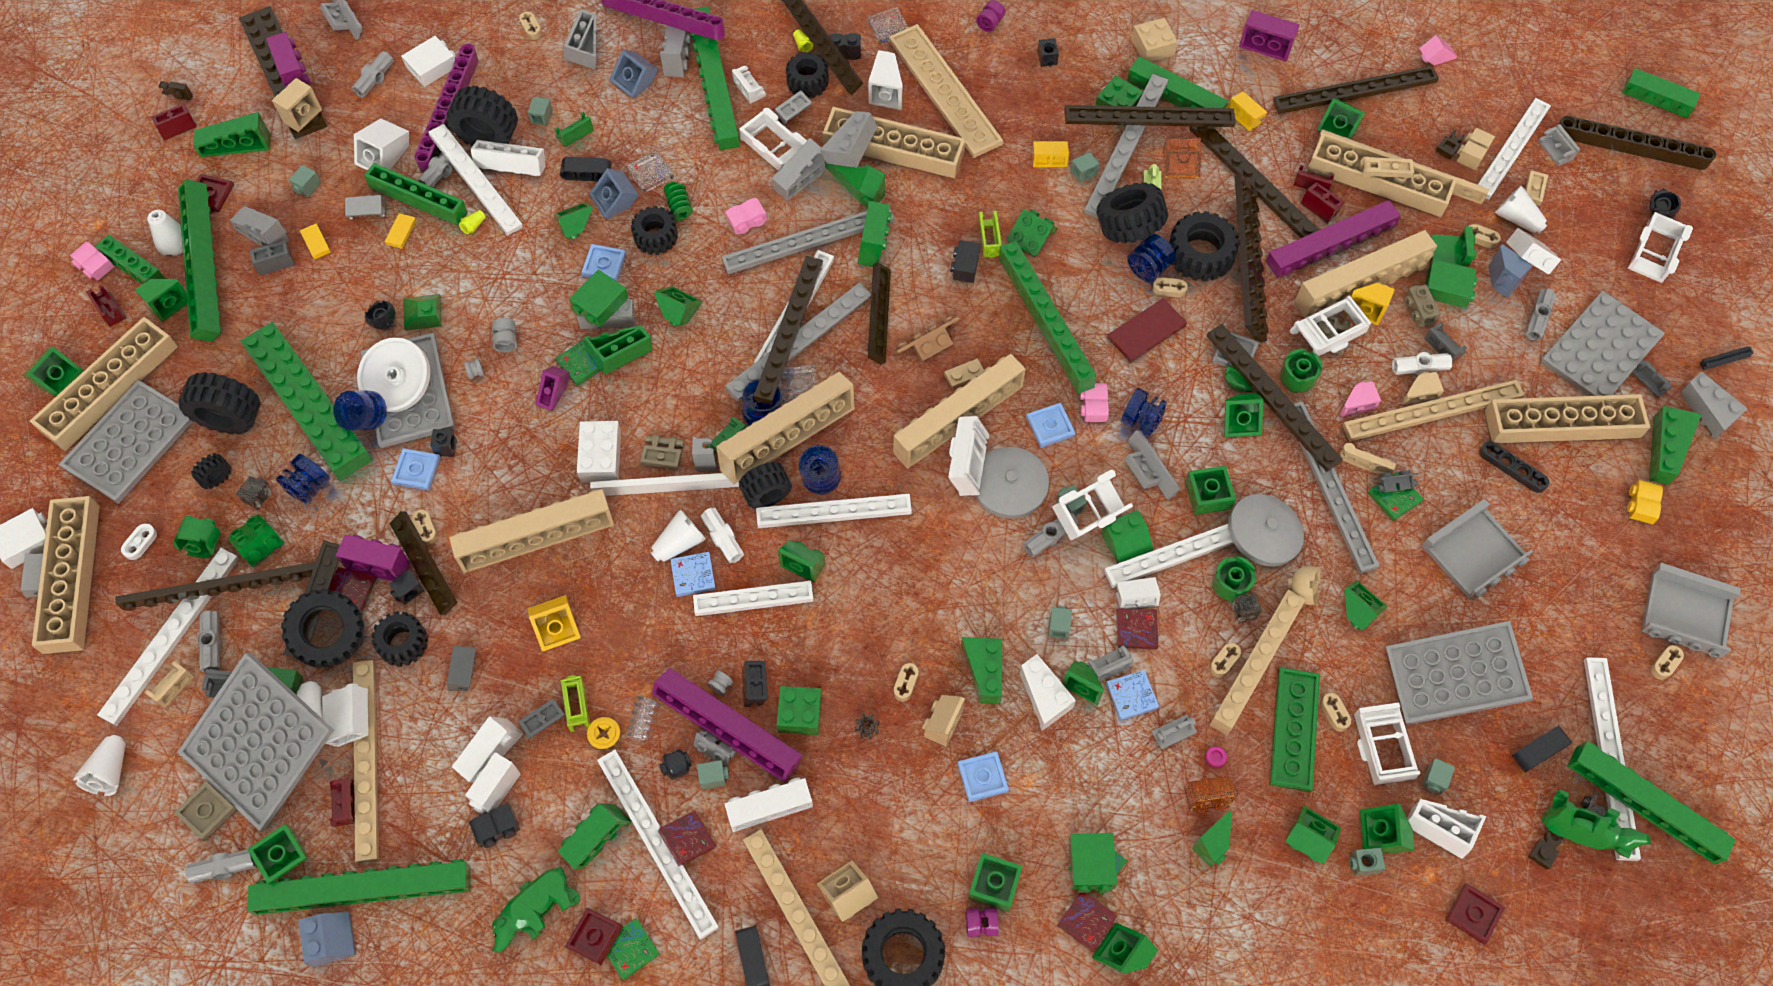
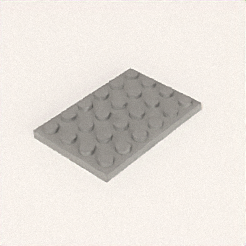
[1540,291,1665,396]
[360,333,455,448]
[58,380,193,504]
[1386,621,1533,725]

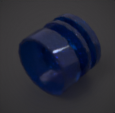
[1127,234,1176,282]
[742,379,782,426]
[1121,387,1168,437]
[333,390,387,431]
[798,445,841,494]
[276,454,330,504]

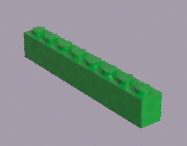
[1567,741,1736,865]

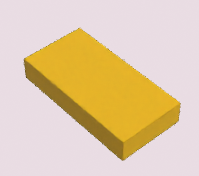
[385,213,417,249]
[300,224,331,260]

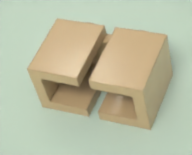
[1457,128,1495,171]

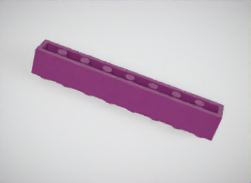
[1266,200,1401,278]
[652,668,802,783]

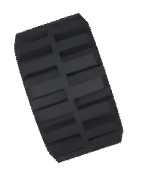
[786,52,829,98]
[631,206,678,255]
[739,462,792,509]
[371,611,428,667]

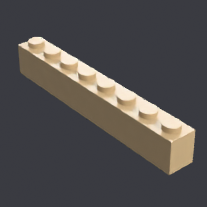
[1209,590,1306,736]

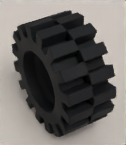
[191,453,232,489]

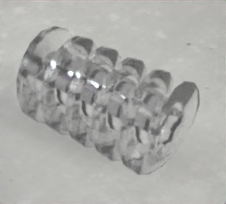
[625,696,660,742]

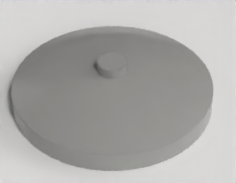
[975,447,1049,518]
[1228,494,1304,567]

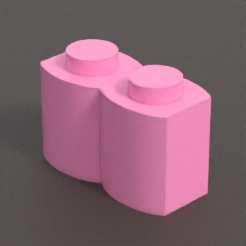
[725,198,767,234]
[70,241,114,281]
[1080,383,1109,422]

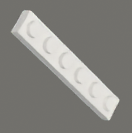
[693,581,814,616]

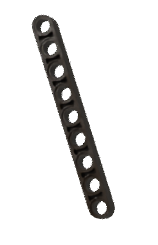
[1558,116,1717,170]

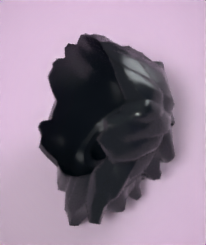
[1649,188,1681,220]
[365,300,396,330]

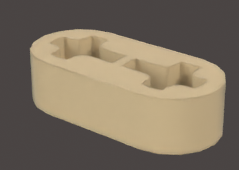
[519,11,542,40]
[1469,224,1501,249]
[1152,277,1188,298]
[412,510,438,545]
[1210,643,1241,678]
[1651,645,1684,680]
[894,663,919,702]
[1321,693,1351,732]

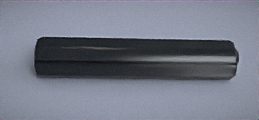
[1700,346,1754,370]

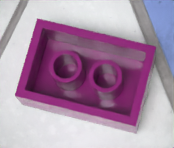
[1239,10,1300,62]
[266,32,311,87]
[336,534,411,582]

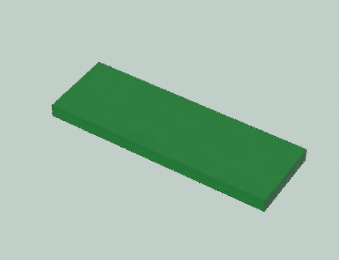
[1269,667,1320,792]

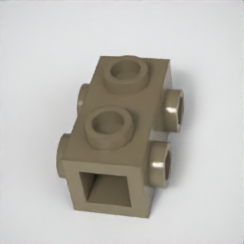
[1404,285,1440,328]

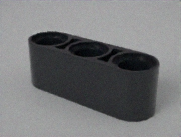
[560,157,612,182]
[1511,726,1573,773]
[735,925,770,986]

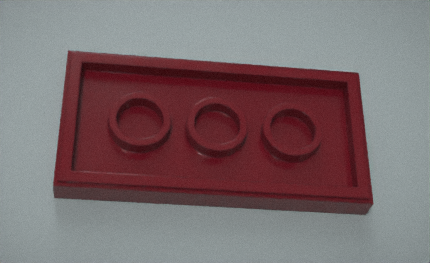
[1107,298,1187,363]

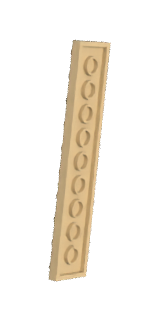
[889,24,1003,158]

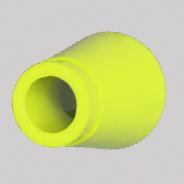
[793,30,813,53]
[459,210,486,234]

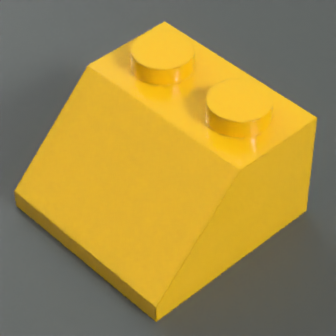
[1343,283,1395,325]
[528,595,581,652]

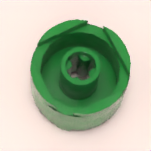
[1280,349,1322,393]
[173,516,221,559]
[1212,556,1256,603]

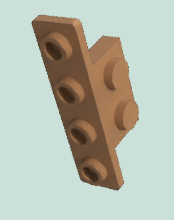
[893,315,960,361]

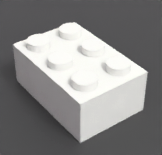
[577,421,621,483]

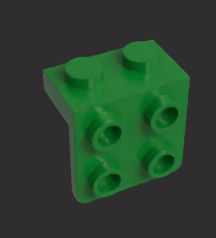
[1007,209,1058,256]
[1431,226,1477,267]
[227,514,284,567]

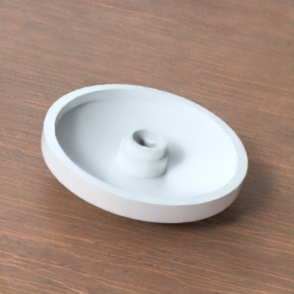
[357,338,430,412]

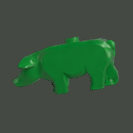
[1541,790,1651,859]
[491,867,580,953]

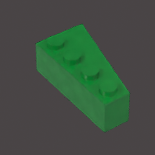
[193,112,270,157]
[1649,406,1702,485]

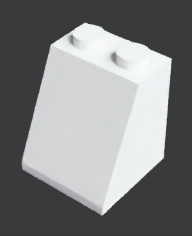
[868,50,903,110]
[354,118,409,170]

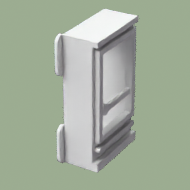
[739,108,807,171]
[1628,212,1693,283]
[1290,295,1371,356]
[948,416,989,496]
[1052,470,1133,540]
[1354,703,1420,785]

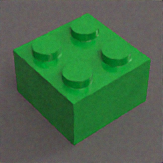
[1095,75,1144,126]
[1185,465,1236,515]
[777,686,822,735]
[968,853,1023,913]

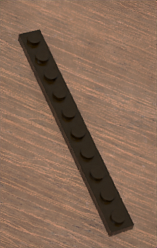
[782,0,864,95]
[1273,65,1439,114]
[1064,105,1236,127]
[1189,126,1320,238]
[754,256,823,405]
[1207,324,1343,472]
[115,562,315,611]

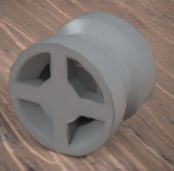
[464,358,484,380]
[707,670,733,695]

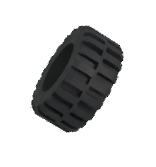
[446,86,518,145]
[1096,182,1168,243]
[1167,211,1239,281]
[178,372,261,434]
[281,589,364,668]
[862,908,945,986]

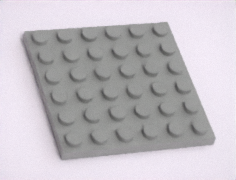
[178,653,334,831]

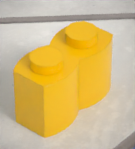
[1627,480,1663,525]

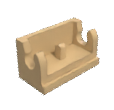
[144,661,194,708]

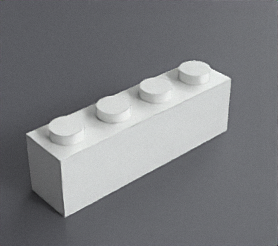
[471,140,546,176]
[724,778,813,832]

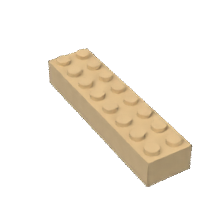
[823,107,965,178]
[1307,132,1457,217]
[1294,230,1437,318]
[29,317,178,452]
[893,354,1026,469]
[716,372,855,484]
[1485,394,1650,443]
[449,489,614,573]
[32,496,100,654]

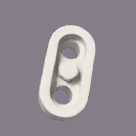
[121,524,157,560]

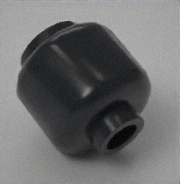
[659,749,692,780]

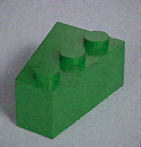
[857,201,892,267]
[584,325,652,375]
[961,637,1002,704]
[557,803,632,869]

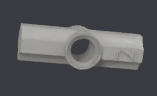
[352,51,394,98]
[417,153,453,187]
[1525,288,1556,341]
[1023,512,1079,557]
[197,610,222,672]
[185,850,256,884]

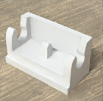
[732,66,766,104]
[1116,577,1161,609]

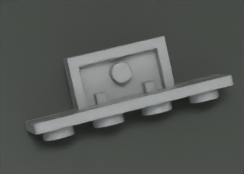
[320,0,362,40]
[1124,430,1180,500]

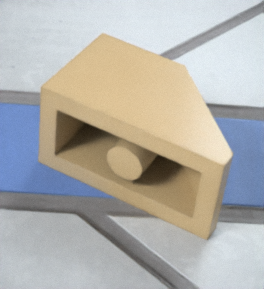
[1402,372,1444,406]

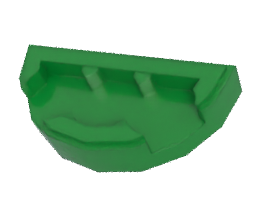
[1224,365,1253,392]

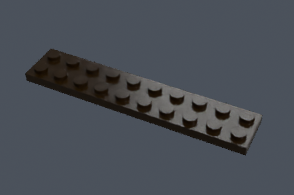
[239,6,327,139]
[1234,174,1269,343]

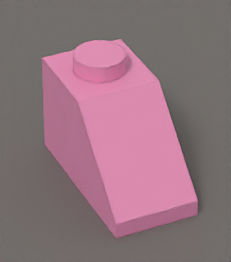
[1419,35,1457,65]
[1340,381,1381,417]

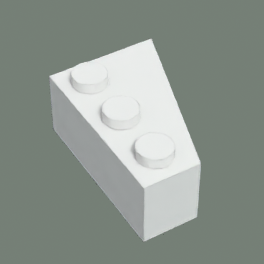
[1019,654,1076,731]
[452,716,524,782]
[1407,799,1486,859]

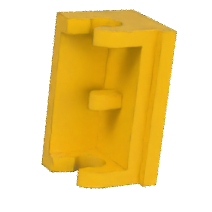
[1227,91,1267,131]
[1032,141,1069,167]

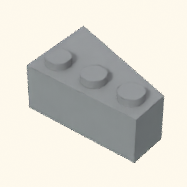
[563,9,596,70]
[660,26,691,77]
[820,111,877,168]
[772,138,825,201]
[230,206,290,247]
[577,287,635,329]
[1680,371,1747,440]

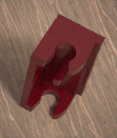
[152,103,197,140]
[1294,165,1334,190]
[1301,182,1345,223]
[86,286,126,327]
[330,777,355,827]

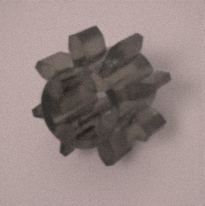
[855,713,879,740]

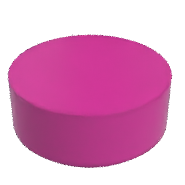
[1205,747,1227,769]

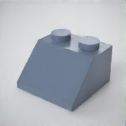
[609,50,658,98]
[589,168,639,219]
[1488,244,1533,298]
[298,912,356,967]

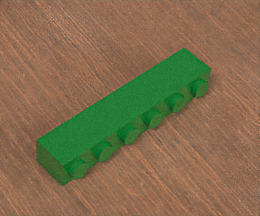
[1127,56,1228,108]
[364,163,468,226]

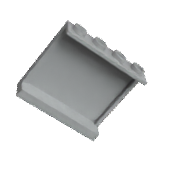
[1422,499,1534,600]
[1641,563,1741,658]

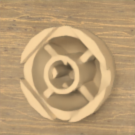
[1288,566,1321,606]

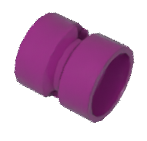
[976,0,1006,32]
[966,907,998,937]

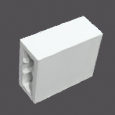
[402,36,456,87]
[1506,228,1561,274]
[0,508,47,569]
[322,683,368,747]
[465,753,521,815]

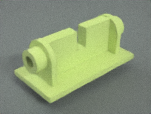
[1144,164,1161,189]

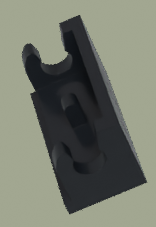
[742,661,767,707]

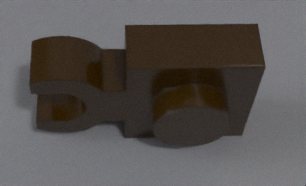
[158,81,193,101]
[1436,130,1465,159]
[1528,830,1563,870]

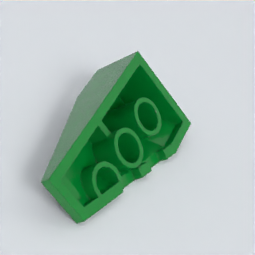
[825,161,885,207]

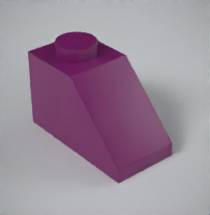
[535,366,570,411]

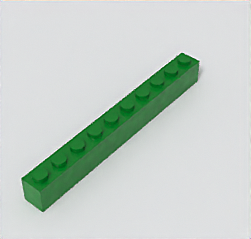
[690,6,740,151]
[178,179,221,342]
[999,241,1096,394]
[247,859,470,915]

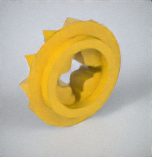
[587,717,620,750]

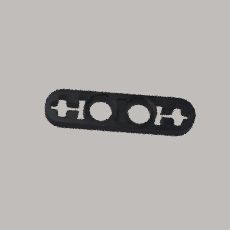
[1479,441,1550,493]

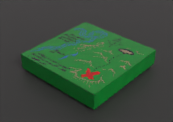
[555,339,601,386]
[1368,471,1424,521]
[607,918,660,981]

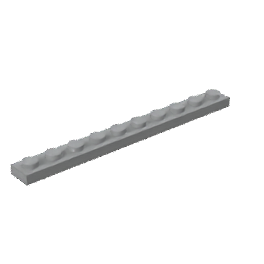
[1084,74,1168,218]
[722,207,895,274]
[725,282,871,402]
[1294,401,1379,574]

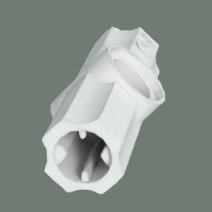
[1392,352,1452,375]
[701,508,744,564]

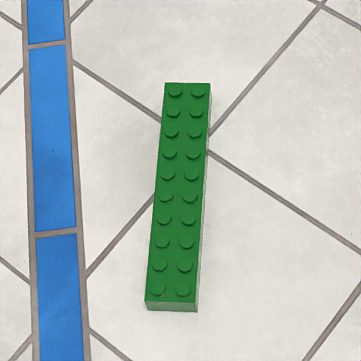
[240,321,373,481]

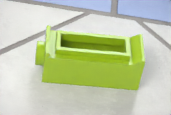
[978,211,1002,258]
[560,675,590,732]

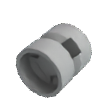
[491,318,517,352]

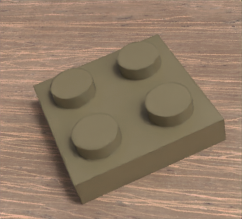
[174,781,236,841]

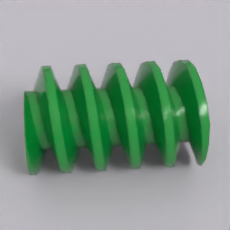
[664,182,693,221]

